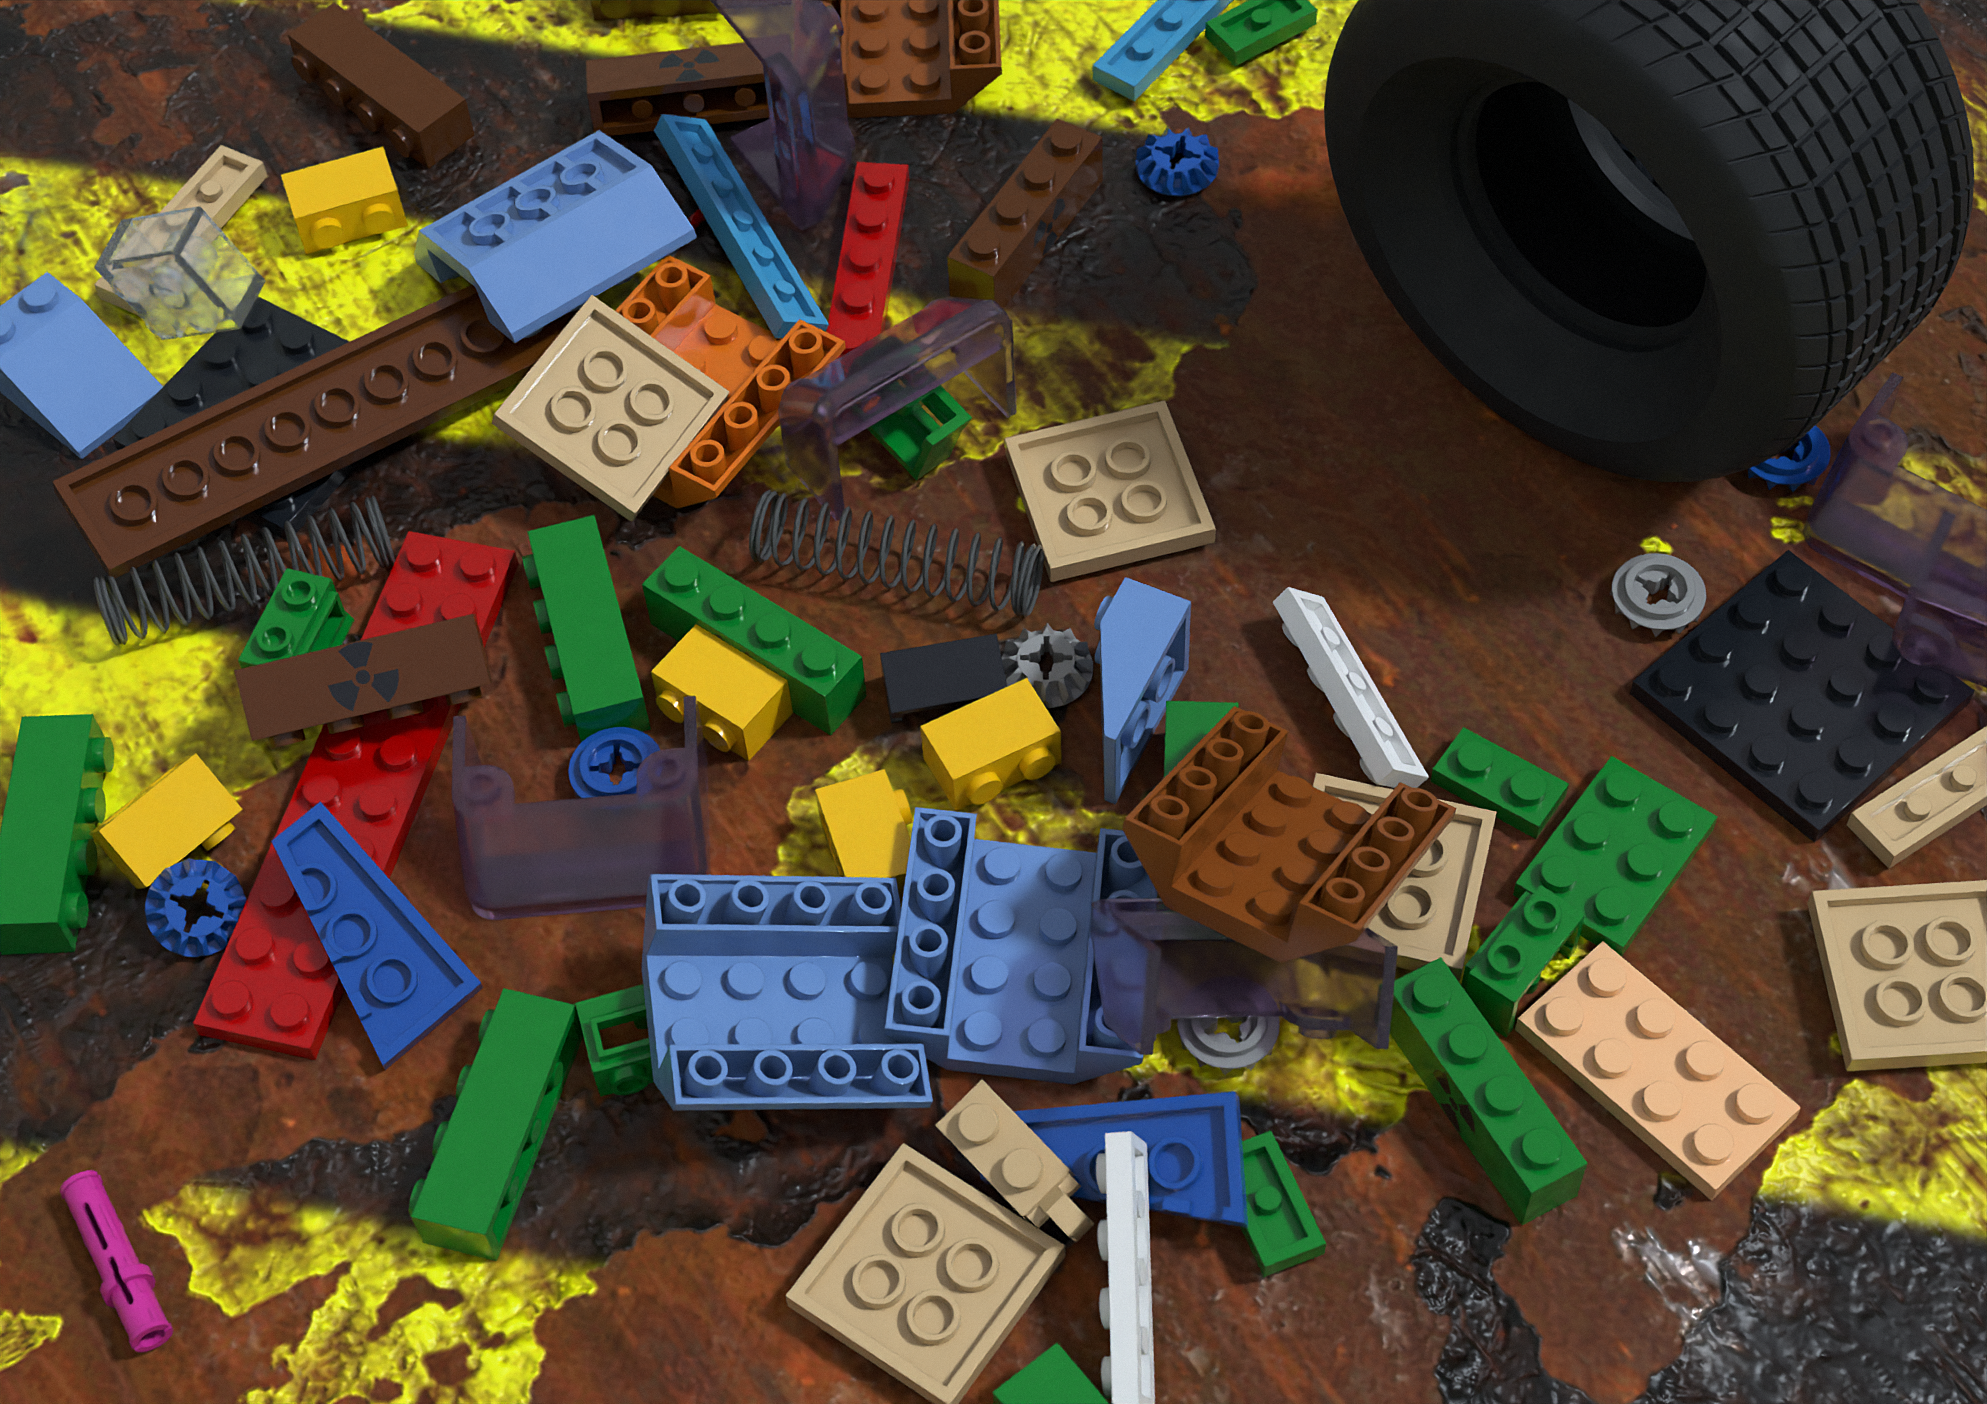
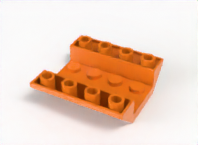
[615,255,846,509]

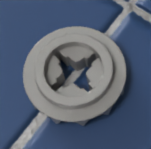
[1610,553,1706,637]
[1002,623,1093,708]
[1177,978,1279,1075]

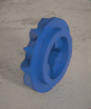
[1136,127,1219,196]
[1748,425,1831,492]
[568,727,666,816]
[145,859,246,957]

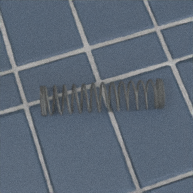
[749,490,1044,618]
[93,495,395,647]

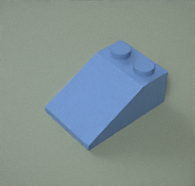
[0,272,163,459]
[1094,577,1191,804]

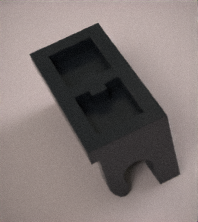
[880,633,1007,724]

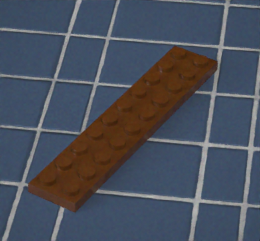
[52,285,580,578]

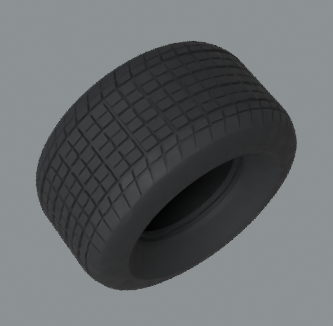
[1324,0,1974,482]

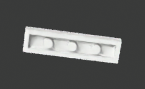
[1273,587,1429,788]
[1096,1131,1155,1404]

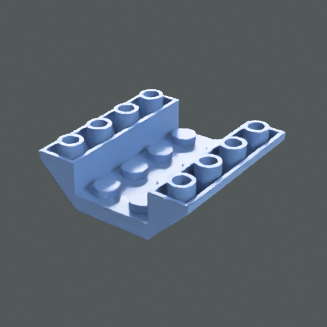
[414,130,697,343]
[885,807,1157,1084]
[641,874,933,1110]

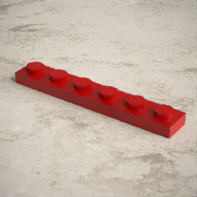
[813,162,909,421]

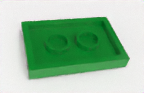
[1513,756,1718,957]

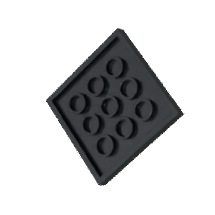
[113,294,365,541]
[1630,550,1975,843]

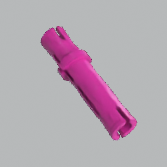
[60,1170,173,1352]

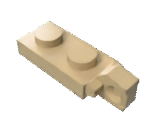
[936,1080,1094,1243]

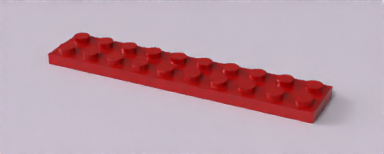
[193,531,519,1060]

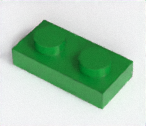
[1205,0,1317,66]
[1431,727,1569,839]
[1240,1130,1326,1277]

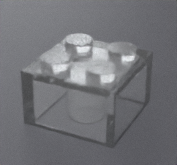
[94,206,266,340]

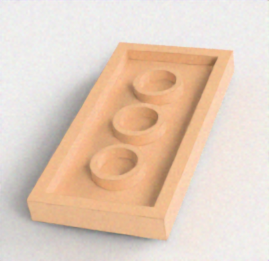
[1515,941,1801,1201]

